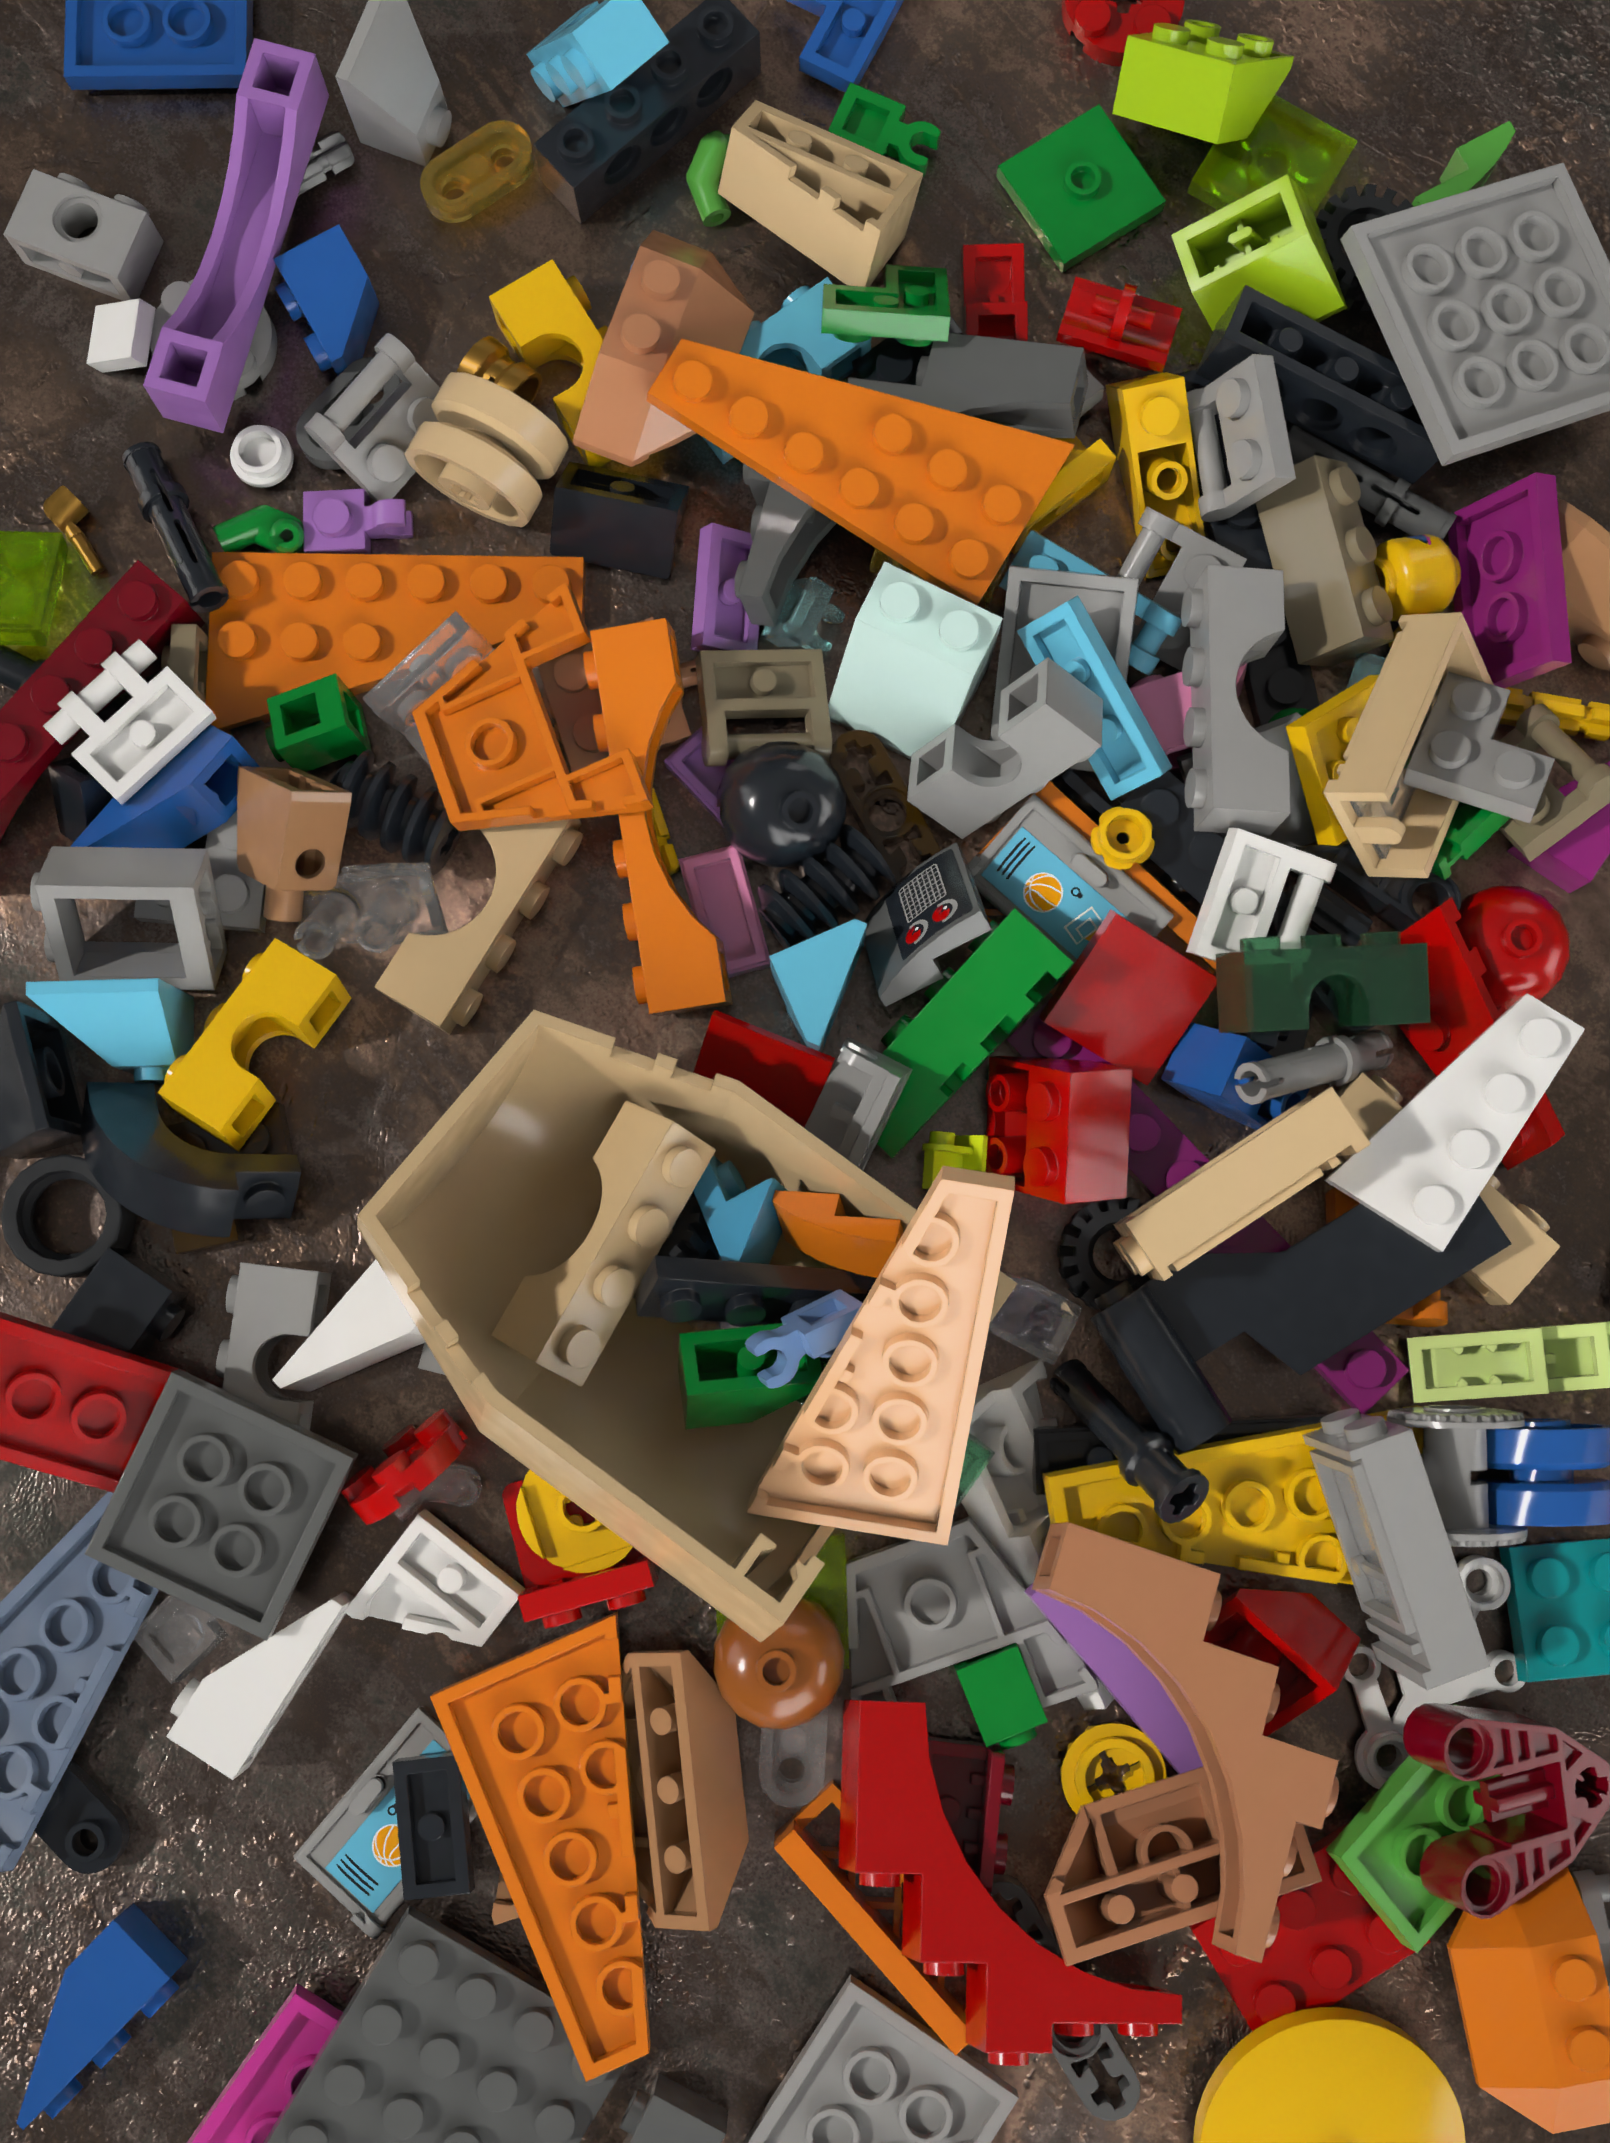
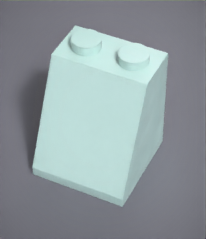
[828,561,1003,760]

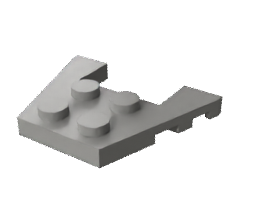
[846,1516,1099,1708]

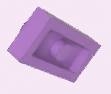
[691,522,759,652]

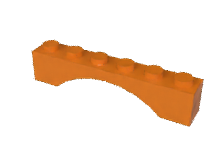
[583,618,733,1016]

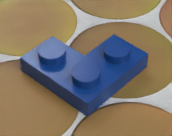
[785,0,904,92]

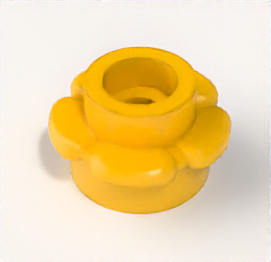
[1090,807,1155,870]

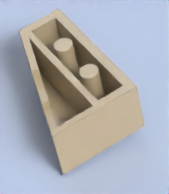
[718,100,923,287]

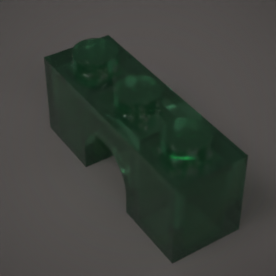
[1215,931,1431,1033]

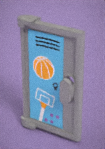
[969,794,1174,972]
[293,1707,478,1940]

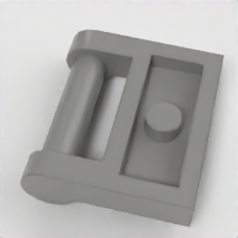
[304,333,440,502]
[1186,354,1296,522]
[1117,506,1247,671]

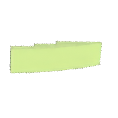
[1406,1321,1610,1403]

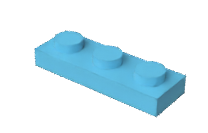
[1017,595,1172,801]

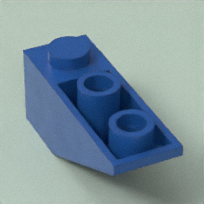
[70,724,260,848]
[16,1903,188,2130]

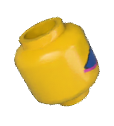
[1374,534,1461,621]

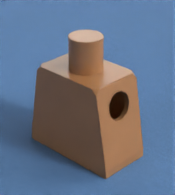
[237,766,352,922]

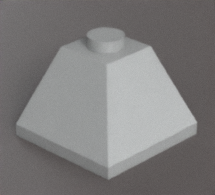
[335,0,452,167]

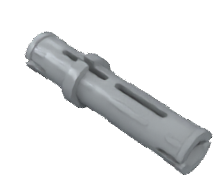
[1234,1029,1394,1105]

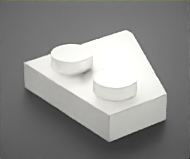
[345,1509,525,1647]

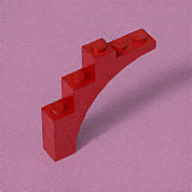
[839,1700,1182,2066]

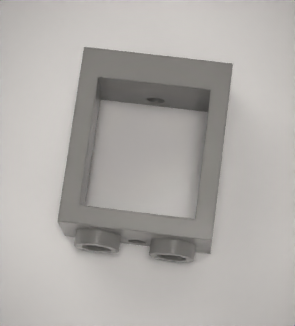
[30,846,228,991]

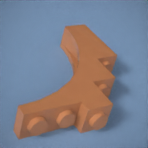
[1032,1522,1339,1963]

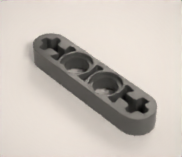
[988,1874,1140,2121]

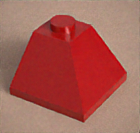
[1203,1588,1361,1737]

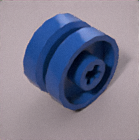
[1477,1418,1610,1527]

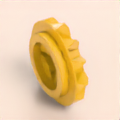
[1060,1721,1167,1814]

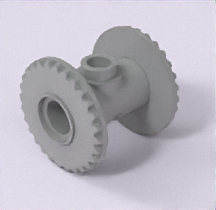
[1387,1405,1528,1547]

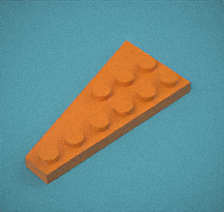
[646,339,1075,605]
[205,552,586,734]
[430,1611,651,2082]

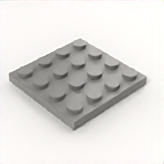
[1340,162,1610,466]

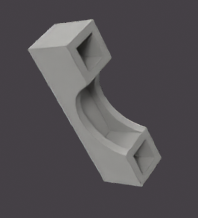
[1181,564,1291,836]

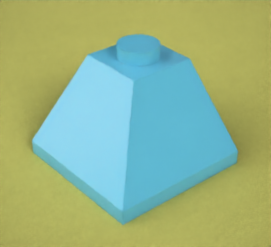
[26,978,194,1084]

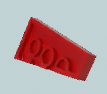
[1356,897,1565,1170]

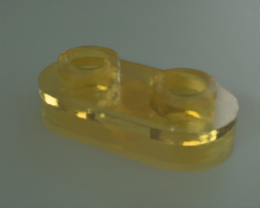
[420,120,535,223]

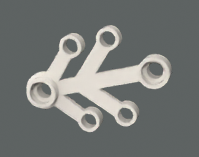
[1343,1555,1525,1789]

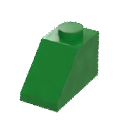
[678,1323,822,1430]

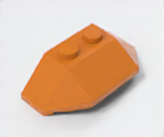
[1447,1866,1610,2134]

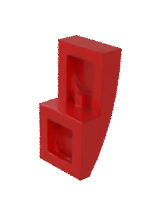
[961,243,1028,341]

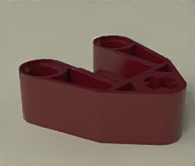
[1403,1703,1610,1919]

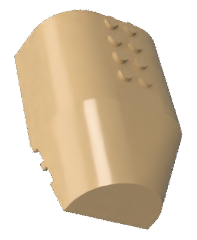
[357,1010,1018,1642]

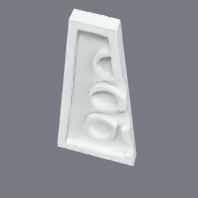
[1324,993,1585,1252]

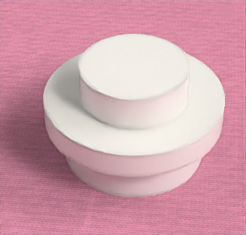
[230,425,294,488]

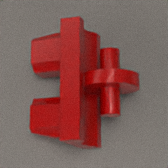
[1056,276,1183,373]

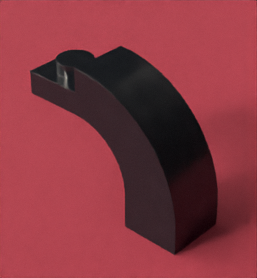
[80,1082,301,1237]

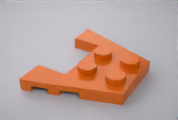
[412,583,654,831]

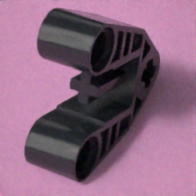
[1264,843,1461,1037]

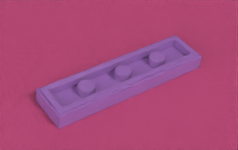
[1024,1582,1203,1774]

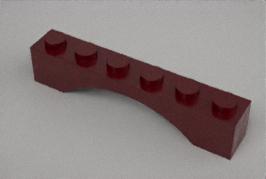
[0,560,205,842]

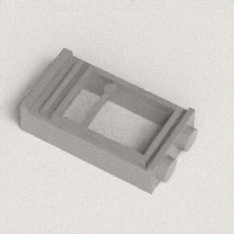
[1302,1408,1490,1690]

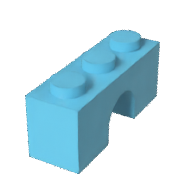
[526,0,669,108]
[703,277,872,464]

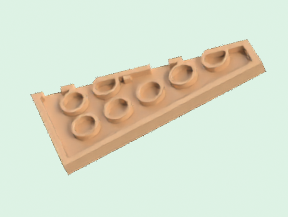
[746,1166,1015,1546]

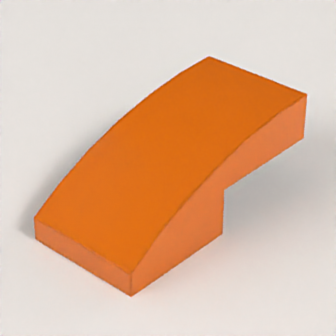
[772,1190,904,1278]

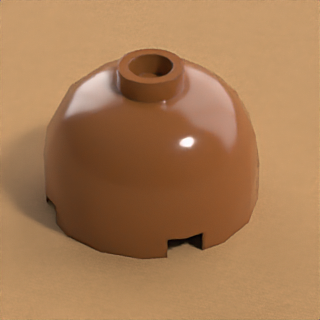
[713,1596,845,1730]

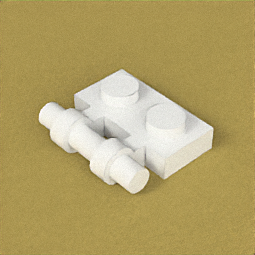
[43,639,217,805]

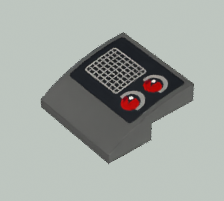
[864,842,992,1007]

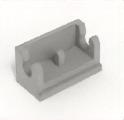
[805,1037,913,1171]

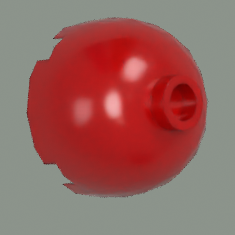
[1456,886,1570,1011]

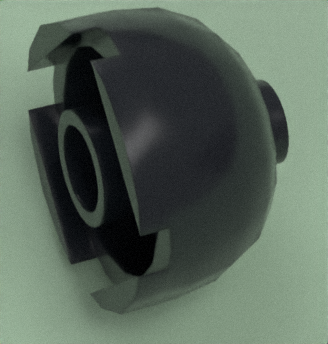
[717,741,846,868]

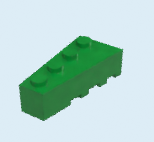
[877,908,1073,1159]

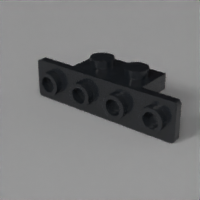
[1061,768,1227,905]

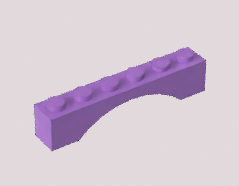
[143,38,329,433]

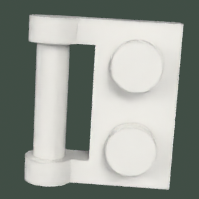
[1186,828,1337,988]

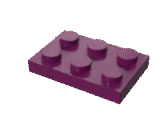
[1448,472,1572,688]

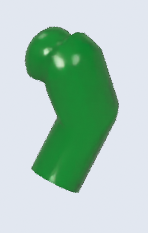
[212,505,304,553]

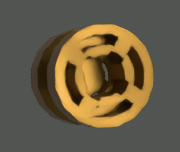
[457,336,542,404]

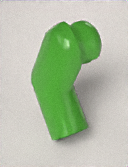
[686,130,731,227]

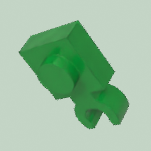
[828,82,941,177]

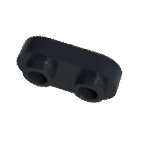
[34,1759,130,1874]

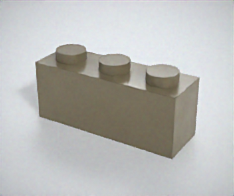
[1256,455,1395,667]

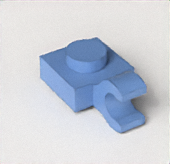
[745,1289,862,1388]

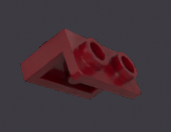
[928,1737,1015,1892]

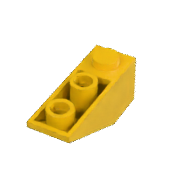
[1105,372,1205,578]

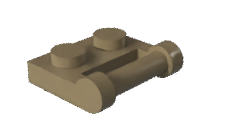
[695,649,832,767]
[1499,704,1610,862]

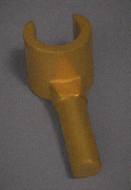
[43,485,105,576]

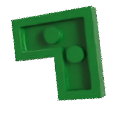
[821,264,950,347]

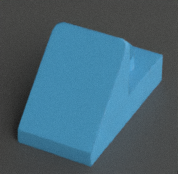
[693,1155,788,1264]

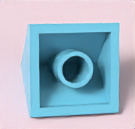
[769,919,867,1052]

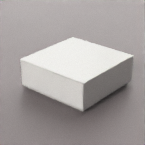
[86,298,156,373]

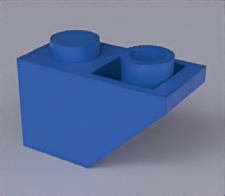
[274,224,380,377]
[1161,1022,1310,1130]

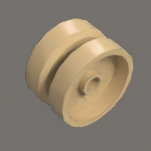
[404,372,569,527]

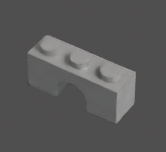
[907,657,1103,839]
[216,1262,332,1431]

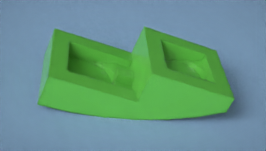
[1412,121,1516,207]

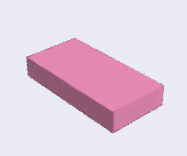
[678,845,770,978]

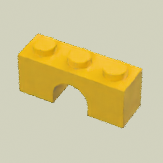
[489,259,612,468]
[158,938,352,1152]

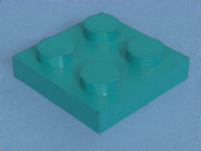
[1499,1537,1610,1682]

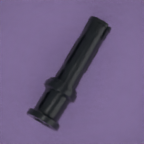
[1050,1359,1209,1524]

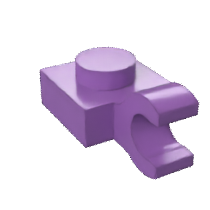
[303,489,413,554]

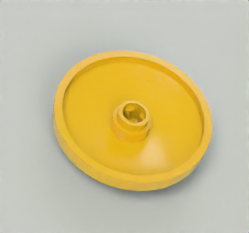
[1193,2007,1466,2143]

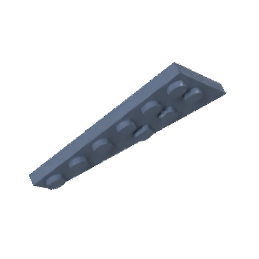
[0,1491,159,1872]

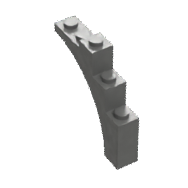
[734,333,1088,627]

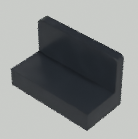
[550,461,689,579]

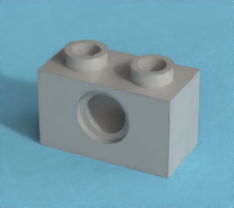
[3,169,164,301]

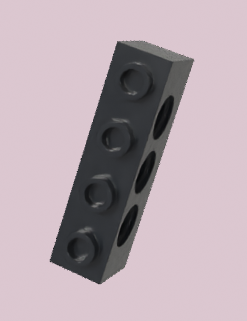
[533,0,761,224]
[1196,285,1439,485]

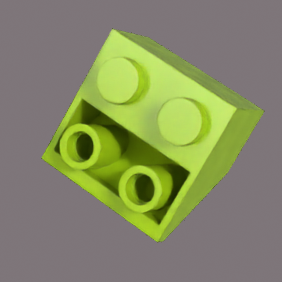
[1112,19,1294,144]
[1171,174,1347,331]

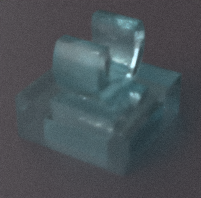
[761,577,845,652]

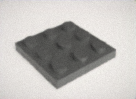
[85,1369,358,1641]

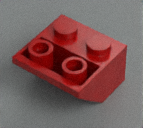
[986,1056,1132,1205]

